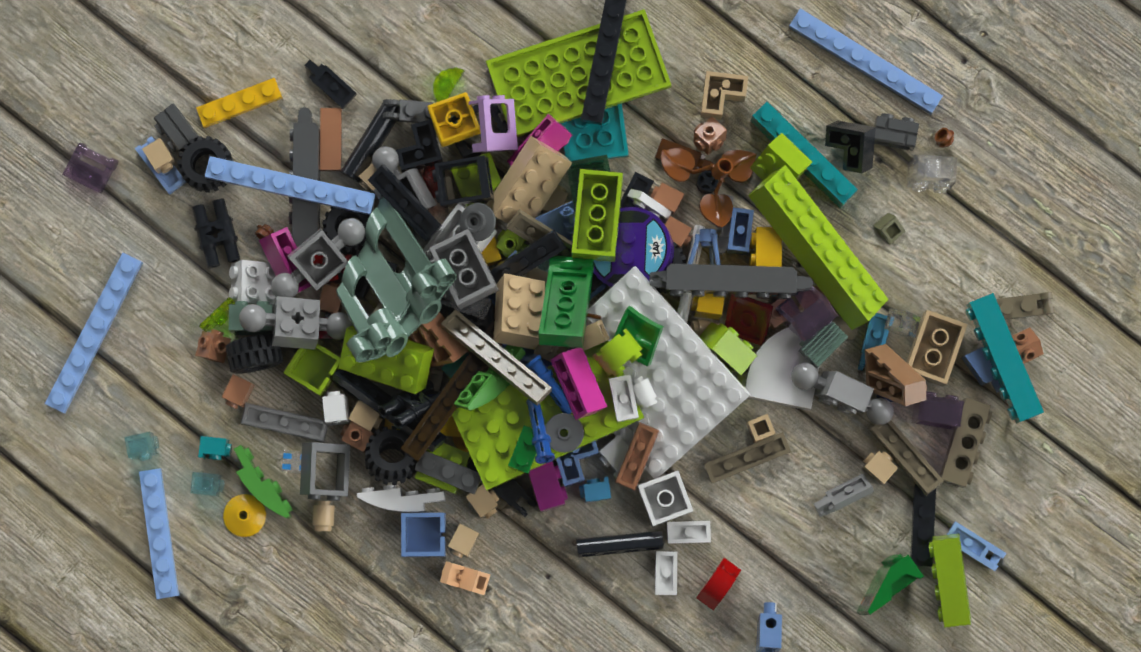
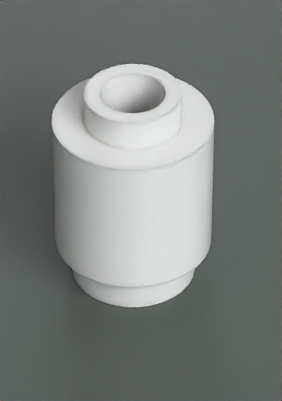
[632,376,657,410]

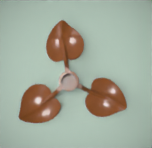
[660,148,756,228]

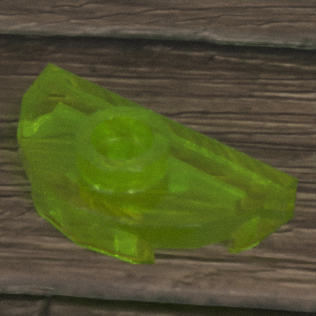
[433,67,465,102]
[199,297,235,332]

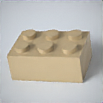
[494,273,545,350]
[906,310,968,387]

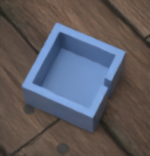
[401,513,446,557]

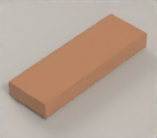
[320,108,342,171]
[615,422,660,490]

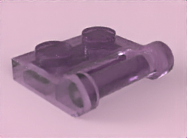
[62,142,119,194]

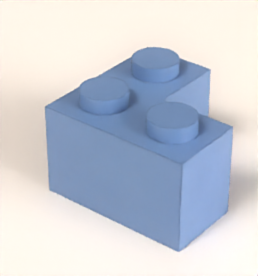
[556,441,599,487]

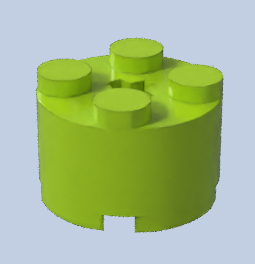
[593,329,643,377]

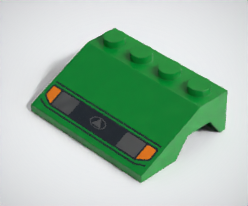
[857,553,924,615]

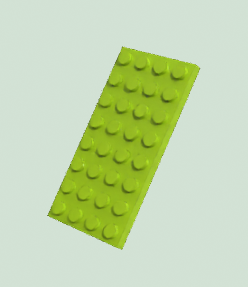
[486,9,672,138]
[452,340,644,491]

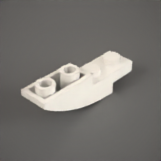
[357,485,446,513]

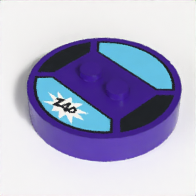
[593,207,674,288]

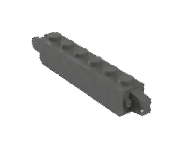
[289,106,321,247]
[649,264,814,299]

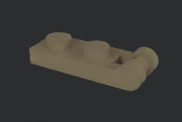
[996,292,1055,320]

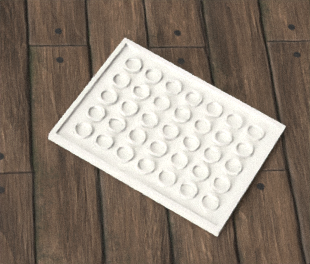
[568,266,751,479]

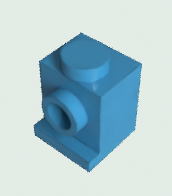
[579,477,611,503]

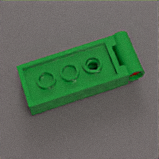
[539,256,594,348]

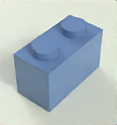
[727,207,754,256]

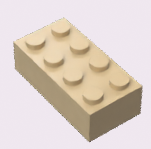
[486,136,572,224]

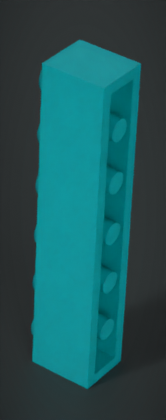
[750,101,858,208]
[965,293,1044,424]

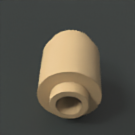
[312,501,335,532]

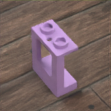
[469,95,518,152]

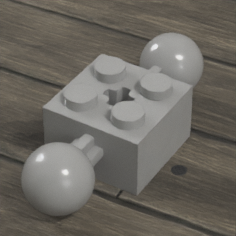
[372,146,437,248]
[271,218,365,298]
[239,296,353,350]
[791,362,894,425]

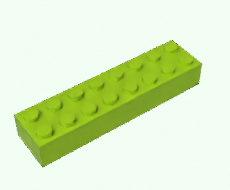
[748,165,888,330]

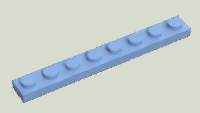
[789,8,943,115]
[205,156,376,215]
[45,253,143,413]

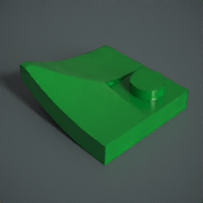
[614,306,664,367]

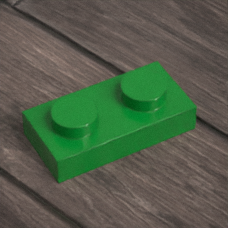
[508,425,536,474]

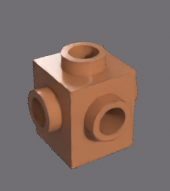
[693,117,727,155]
[1012,327,1044,364]
[195,329,231,363]

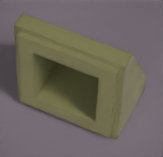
[873,213,906,245]

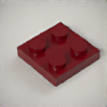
[725,294,773,346]

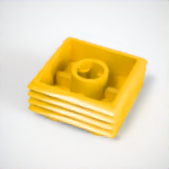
[427,92,481,147]

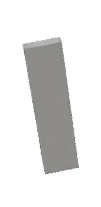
[241,403,328,442]

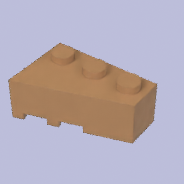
[865,344,927,406]

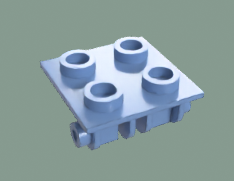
[535,201,576,242]

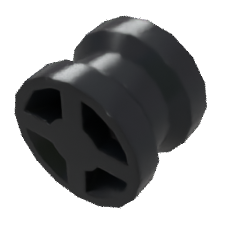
[696,171,718,194]

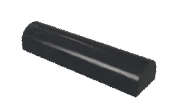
[340,103,397,183]
[576,531,664,558]

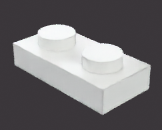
[627,189,672,219]
[609,375,639,422]
[667,521,711,544]
[655,551,677,595]

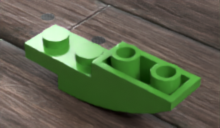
[454,345,526,410]
[234,445,293,519]

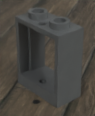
[300,442,350,501]

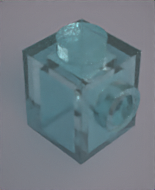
[124,432,159,461]
[190,472,224,497]

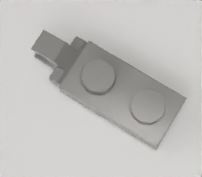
[814,474,874,517]

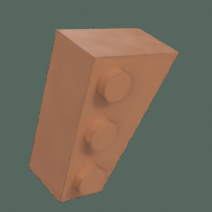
[410,312,469,367]

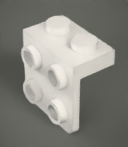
[229,260,277,305]

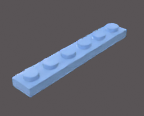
[139,468,179,599]

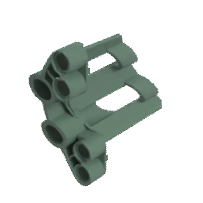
[336,197,457,362]

